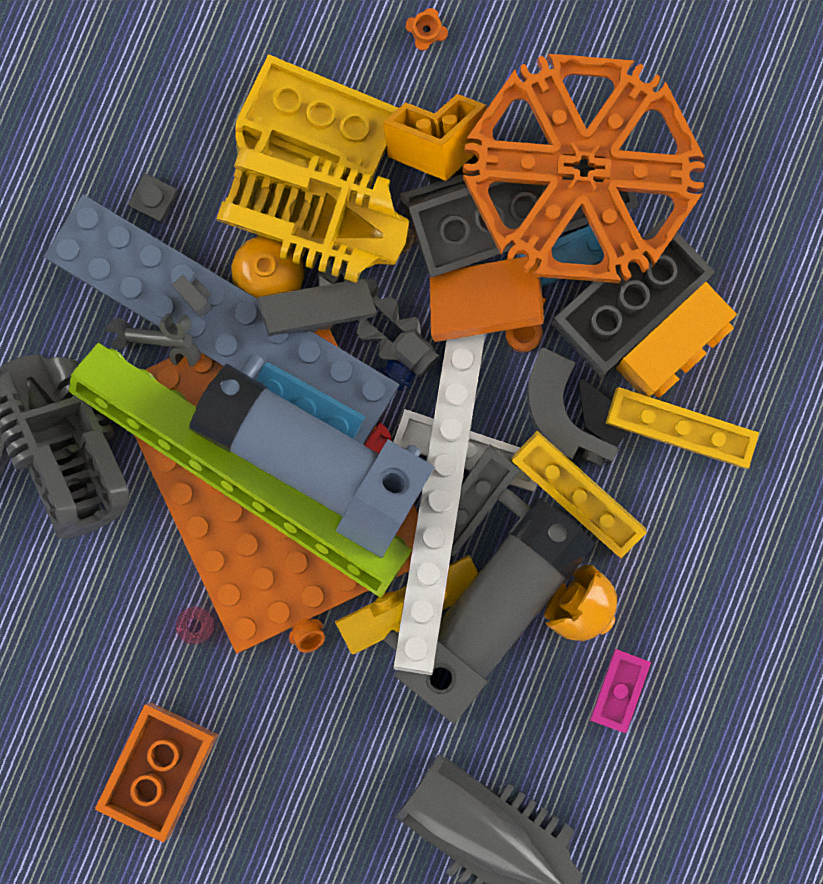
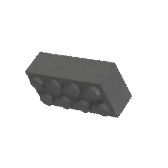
[551,218,715,379]

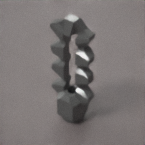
[319,263,440,378]

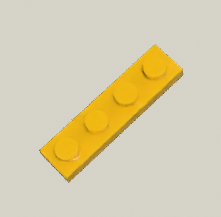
[605,387,759,469]
[511,431,647,558]

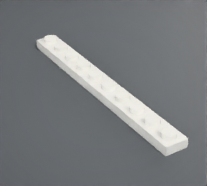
[394,334,485,675]

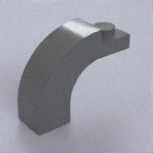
[527,347,619,467]

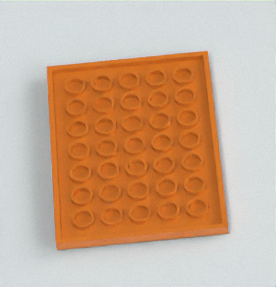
[134,329,418,654]

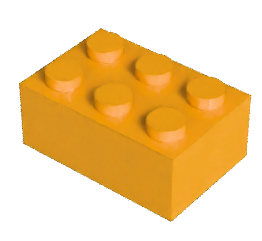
[616,282,737,399]

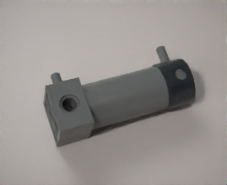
[384,489,596,724]

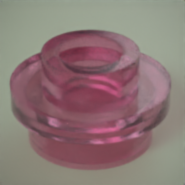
[176,607,214,644]

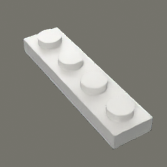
[394,409,537,492]

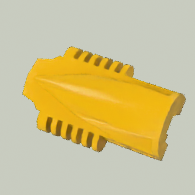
[216,148,409,283]

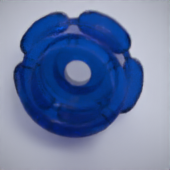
[379,360,415,391]

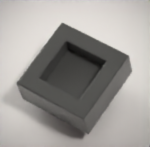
[128,173,179,224]
[172,275,212,318]

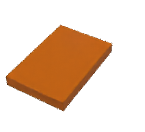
[430,256,544,342]

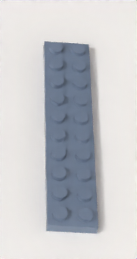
[43,194,400,444]

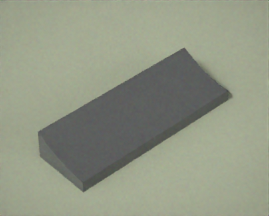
[403,147,639,278]

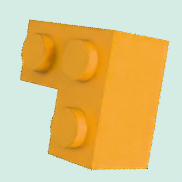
[383,94,487,181]

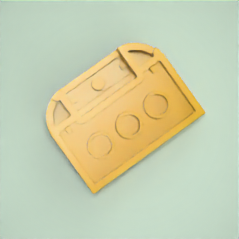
[235,54,398,189]

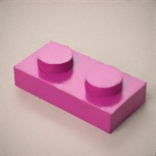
[589,649,651,733]

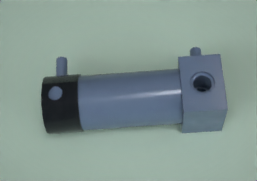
[189,354,435,558]

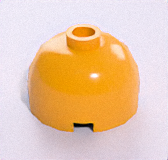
[231,235,304,299]
[544,565,617,642]

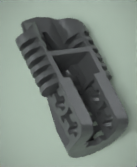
[0,354,130,539]
[395,754,583,884]

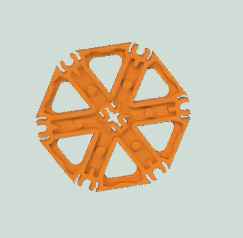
[463,54,705,283]

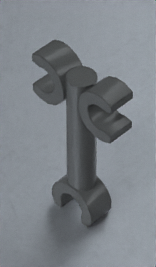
[105,313,201,367]

